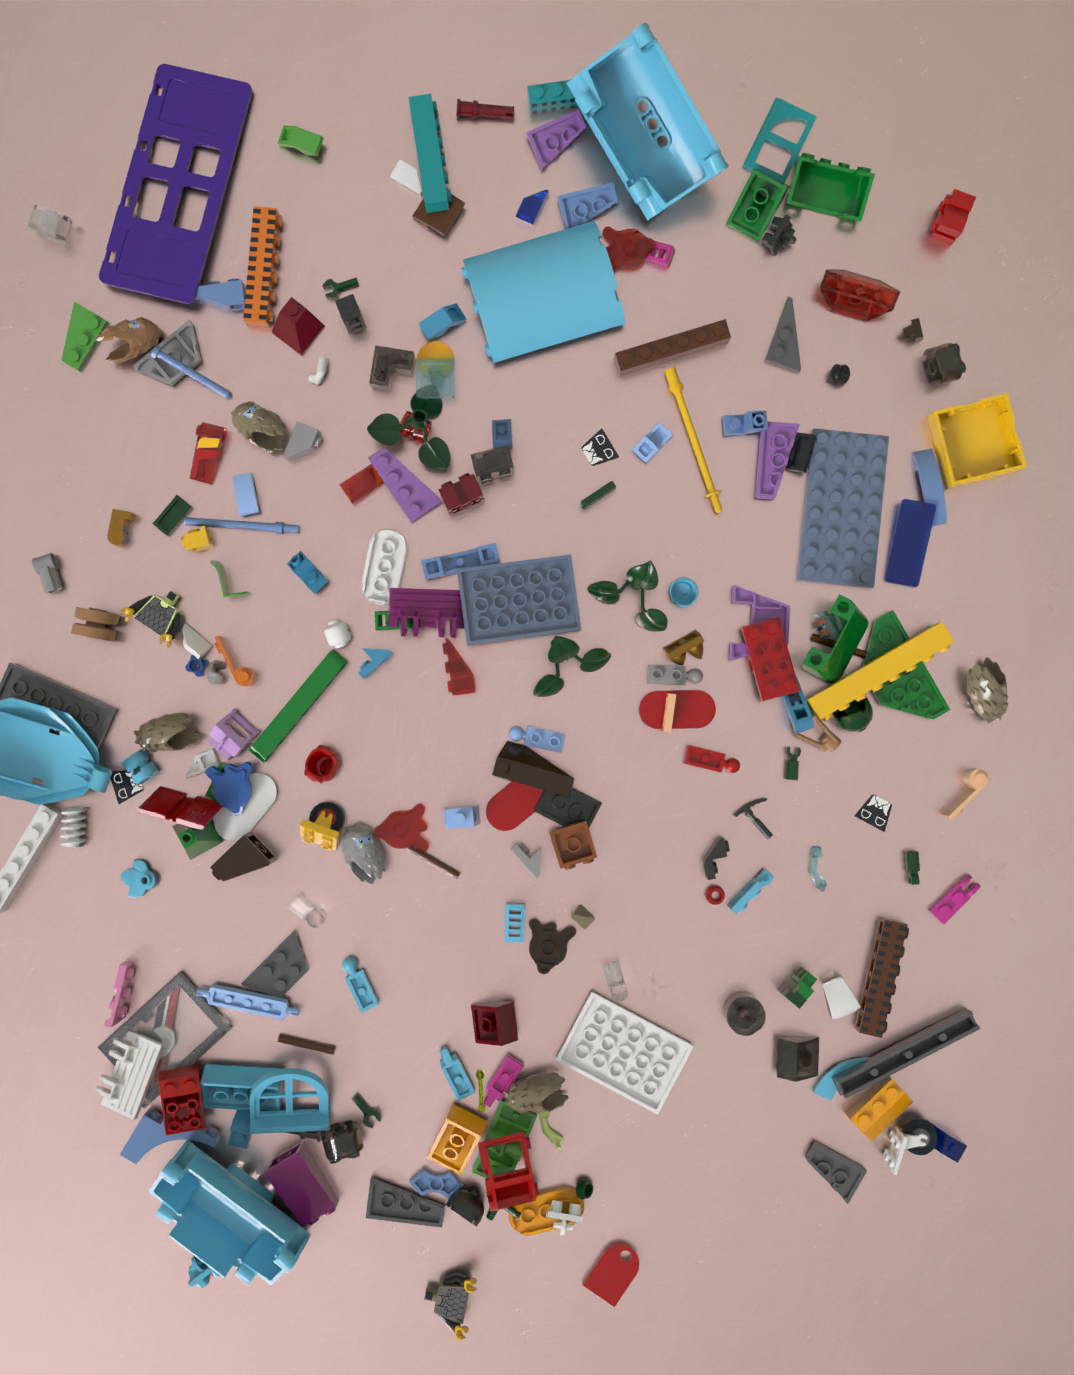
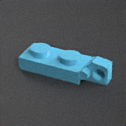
[727,868,774,914]
[439,1046,475,1101]

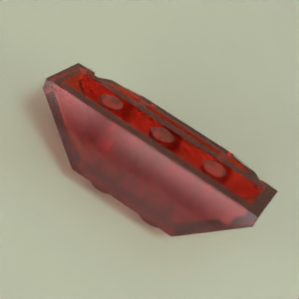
[819,269,900,321]

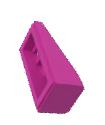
[632,236,675,268]

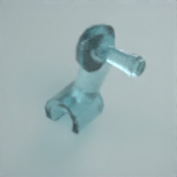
[809,846,827,892]

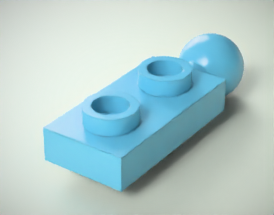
[342,957,379,1013]

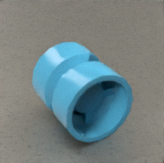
[122,749,158,785]

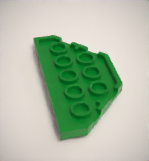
[862,610,950,719]

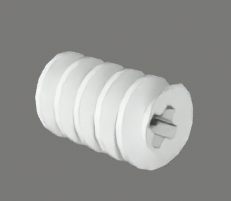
[60,807,87,847]

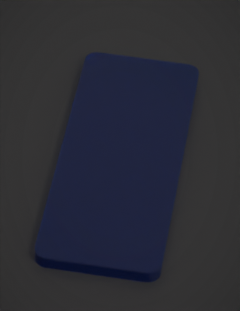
[884,499,936,587]

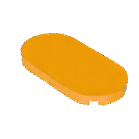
[509,1186,584,1236]

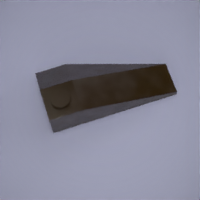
[492,741,575,797]

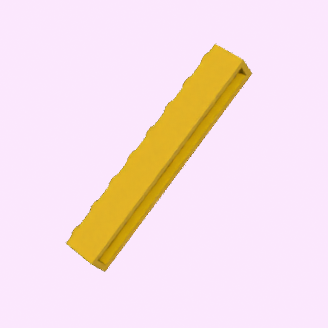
[806,621,955,721]

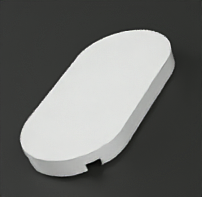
[362,529,408,605]
[214,773,277,841]

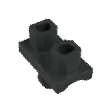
[762,215,797,255]

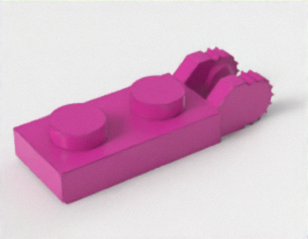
[929,874,980,924]

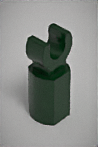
[785,747,801,780]
[905,851,920,885]

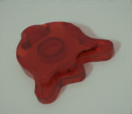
[602,226,656,273]
[374,804,429,852]

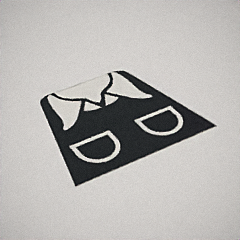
[582,428,619,466]
[110,770,143,804]
[855,795,892,832]

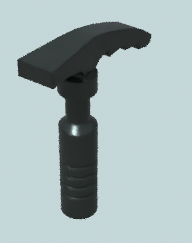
[733,798,773,840]

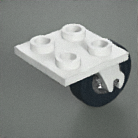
[883,1118,938,1175]

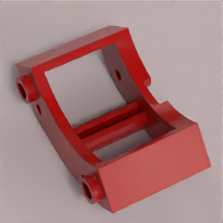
[478,1132,539,1212]

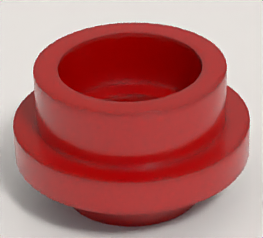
[705,885,725,905]

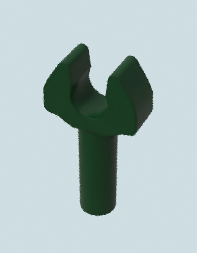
[322,277,359,300]
[352,1094,382,1128]

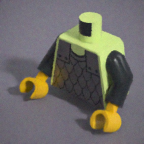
[120,590,182,648]

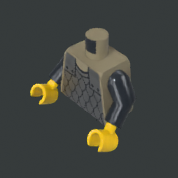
[424,1273,477,1340]

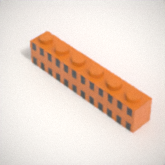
[243,206,282,327]

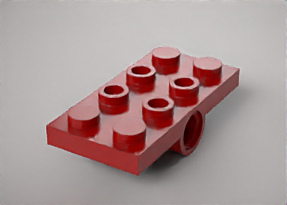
[741,617,800,702]

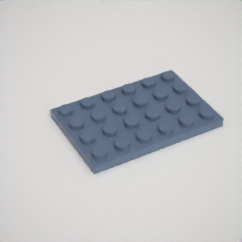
[457,554,581,646]

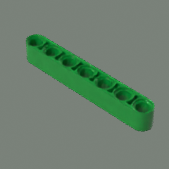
[249,649,348,763]

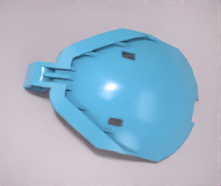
[0,697,112,805]

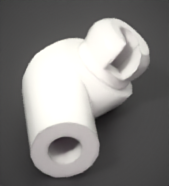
[309,357,329,385]

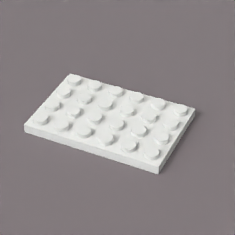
[556,991,694,1115]

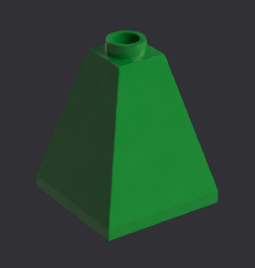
[172,819,224,860]

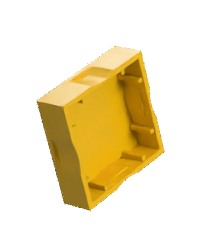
[927,393,1027,489]

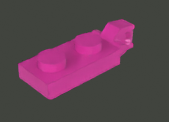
[484,1054,524,1107]

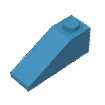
[782,674,814,734]

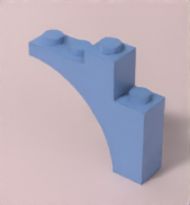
[120,1109,222,1164]

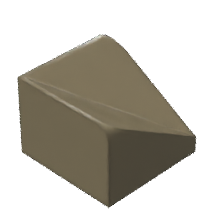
[571,904,595,930]

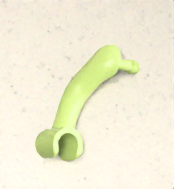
[538,1112,563,1150]

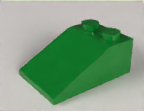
[726,168,790,241]

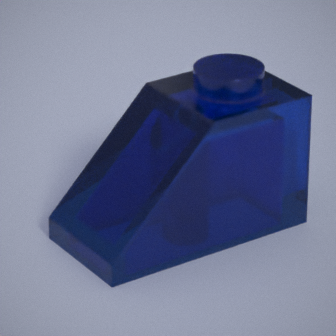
[921,1120,967,1163]

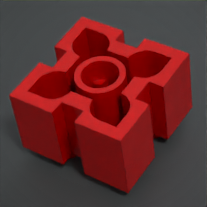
[930,189,976,246]

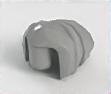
[207,660,224,684]

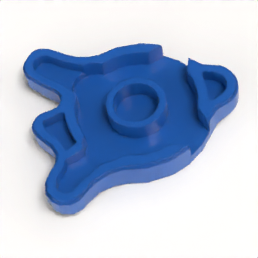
[205,762,253,816]

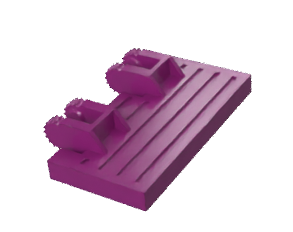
[388,588,465,638]

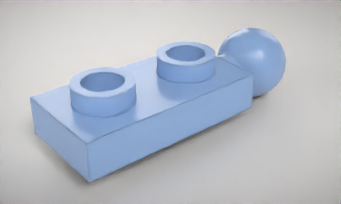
[509,726,565,753]

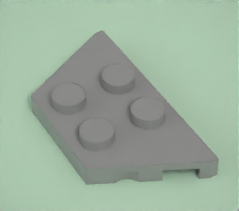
[132,320,201,386]

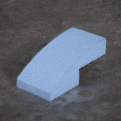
[632,422,673,463]
[232,472,259,516]

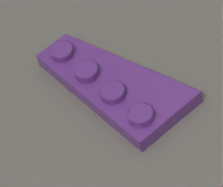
[755,421,800,500]
[368,447,442,522]

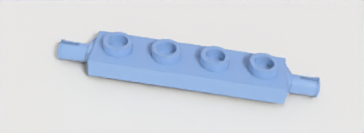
[196,984,300,1020]

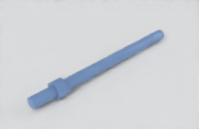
[184,517,299,533]

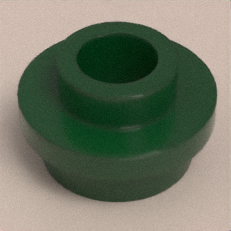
[576,1179,593,1199]

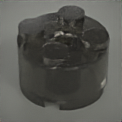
[923,343,966,387]
[724,992,766,1036]
[320,1120,364,1164]

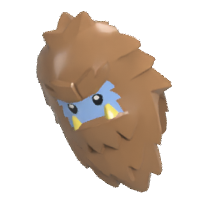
[96,317,163,362]

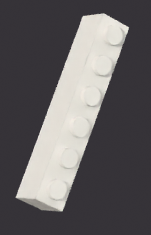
[0,803,64,913]

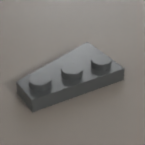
[805,1141,867,1204]

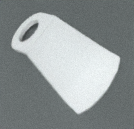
[822,975,861,1019]

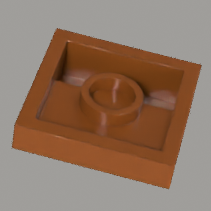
[549,820,597,870]

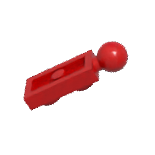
[684,745,740,773]

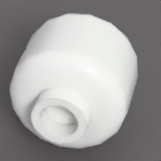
[324,619,352,649]

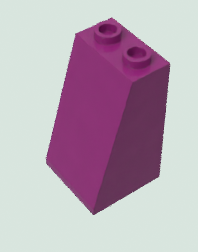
[264,1141,339,1227]

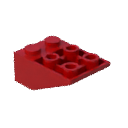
[158,1065,206,1136]

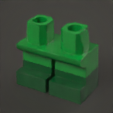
[778,968,817,1009]

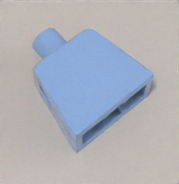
[442,804,480,829]

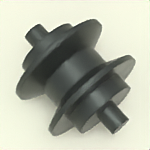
[830,364,850,384]

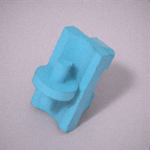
[188,1256,220,1289]

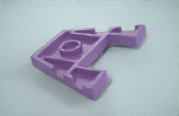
[729,585,790,660]

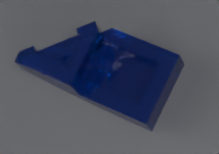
[516,190,549,225]

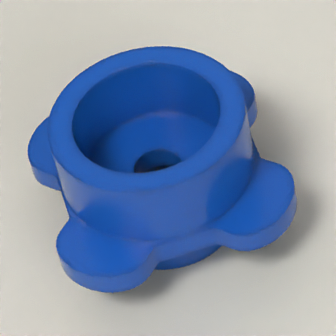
[185,655,208,677]

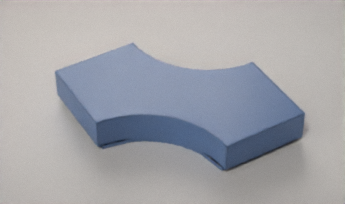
[409,1167,464,1199]

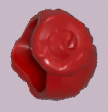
[304,745,340,784]

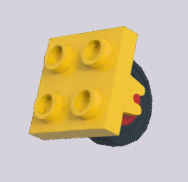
[300,802,344,851]

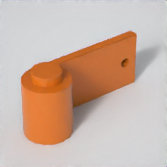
[214,636,258,687]

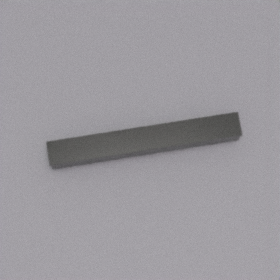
[831,1008,980,1099]

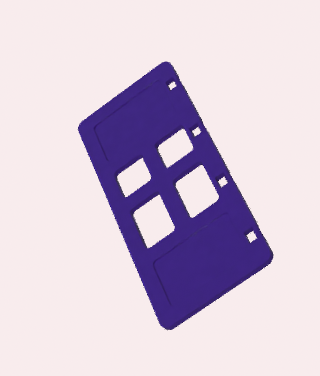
[99,64,253,304]

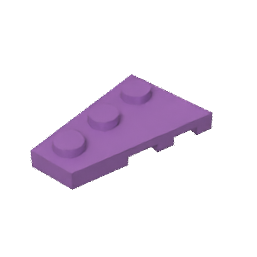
[526,109,586,171]

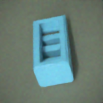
[505,903,525,942]

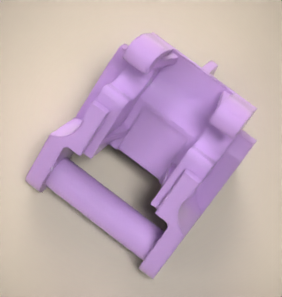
[208,708,261,760]

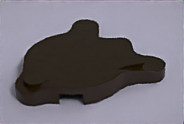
[529,918,576,974]

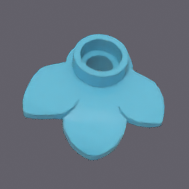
[121,859,157,898]

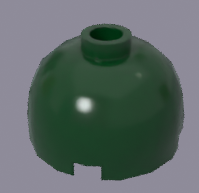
[833,697,873,732]

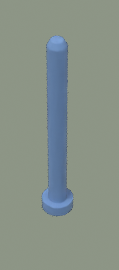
[151,345,231,398]

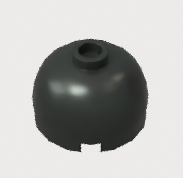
[445,1189,484,1227]

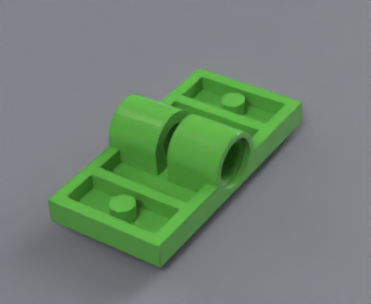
[472,1099,537,1187]

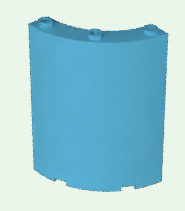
[461,220,626,363]

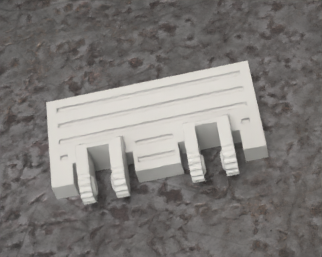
[95,1030,165,1120]

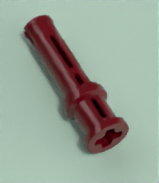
[456,99,514,119]

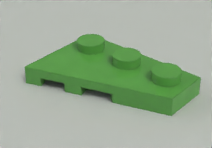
[61,302,109,371]

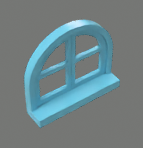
[249,1068,329,1134]

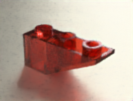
[442,638,476,696]

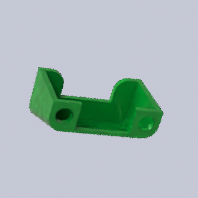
[786,153,875,222]
[802,594,869,683]

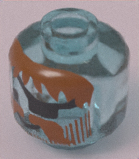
[814,610,843,640]

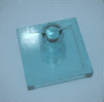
[416,358,455,398]

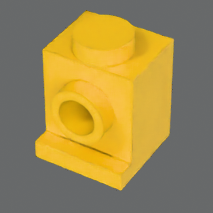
[181,526,213,552]

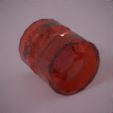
[399,411,432,445]

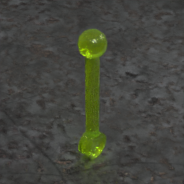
[476,1072,485,1112]

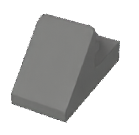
[511,843,541,878]

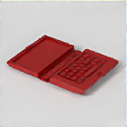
[138,786,223,830]

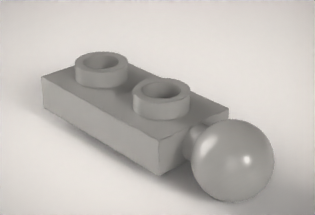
[647,664,703,685]

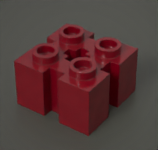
[438,473,485,516]

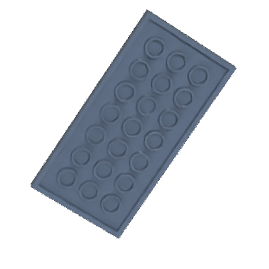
[797,428,889,588]

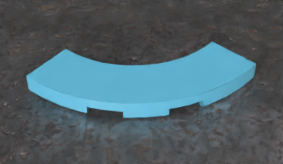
[812,1057,882,1100]

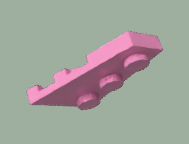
[104,961,134,1028]

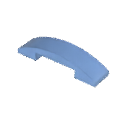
[912,448,947,527]
[421,543,500,579]

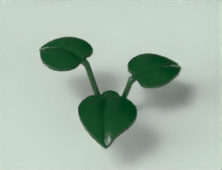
[367,384,450,469]
[587,560,668,632]
[533,635,612,697]

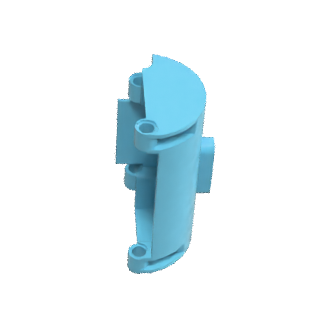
[567,22,729,220]
[148,1139,311,1285]

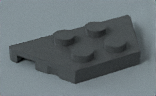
[241,930,309,998]

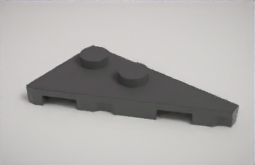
[765,297,801,373]

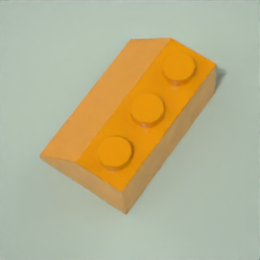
[845,1077,913,1142]

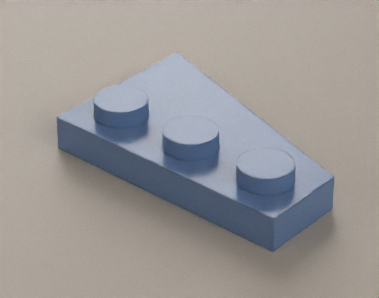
[557,182,618,229]

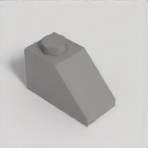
[283,421,322,462]

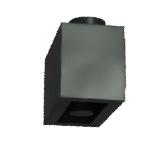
[335,294,366,333]

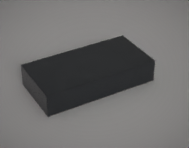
[786,432,817,473]

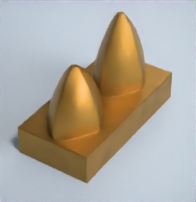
[663,630,704,665]

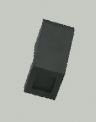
[703,836,730,880]

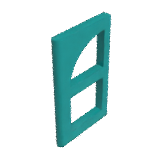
[743,97,817,183]

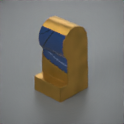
[107,509,136,547]

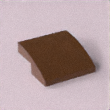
[412,194,465,237]

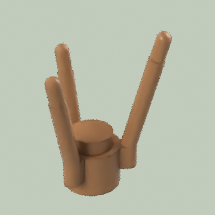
[796,715,841,752]

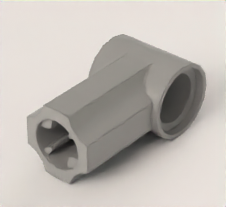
[32,553,63,594]

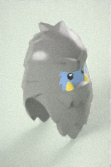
[341,822,386,884]

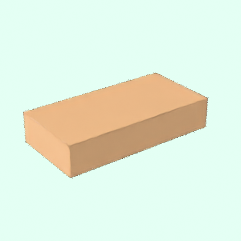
[662,693,676,733]

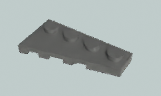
[366,1177,445,1228]

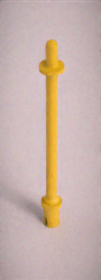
[664,367,722,513]

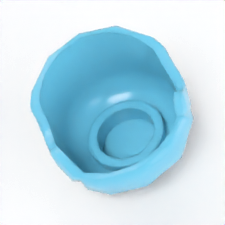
[669,577,699,607]

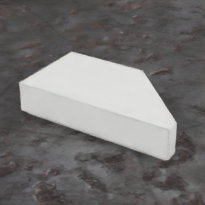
[390,160,422,196]
[182,623,212,659]
[186,748,221,779]

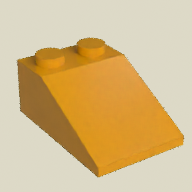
[427,1104,488,1176]

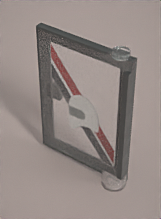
[98,971,232,1108]

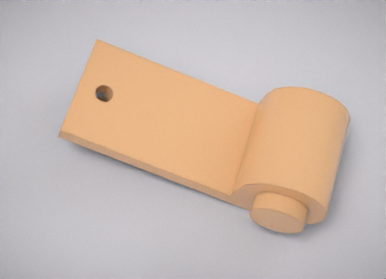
[942,768,989,819]

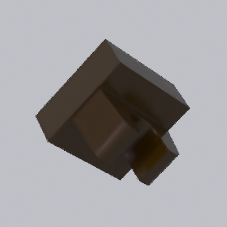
[903,318,923,342]

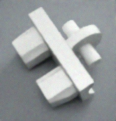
[546,1200,583,1235]

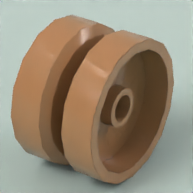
[71,607,119,642]

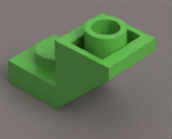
[278,125,324,156]

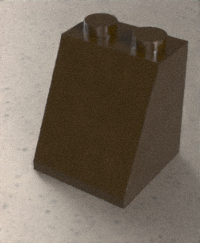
[210,832,277,881]

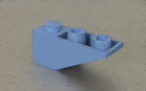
[196,278,246,311]

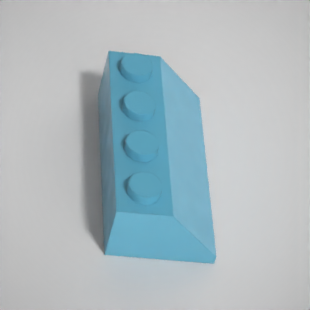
[200,1064,283,1111]

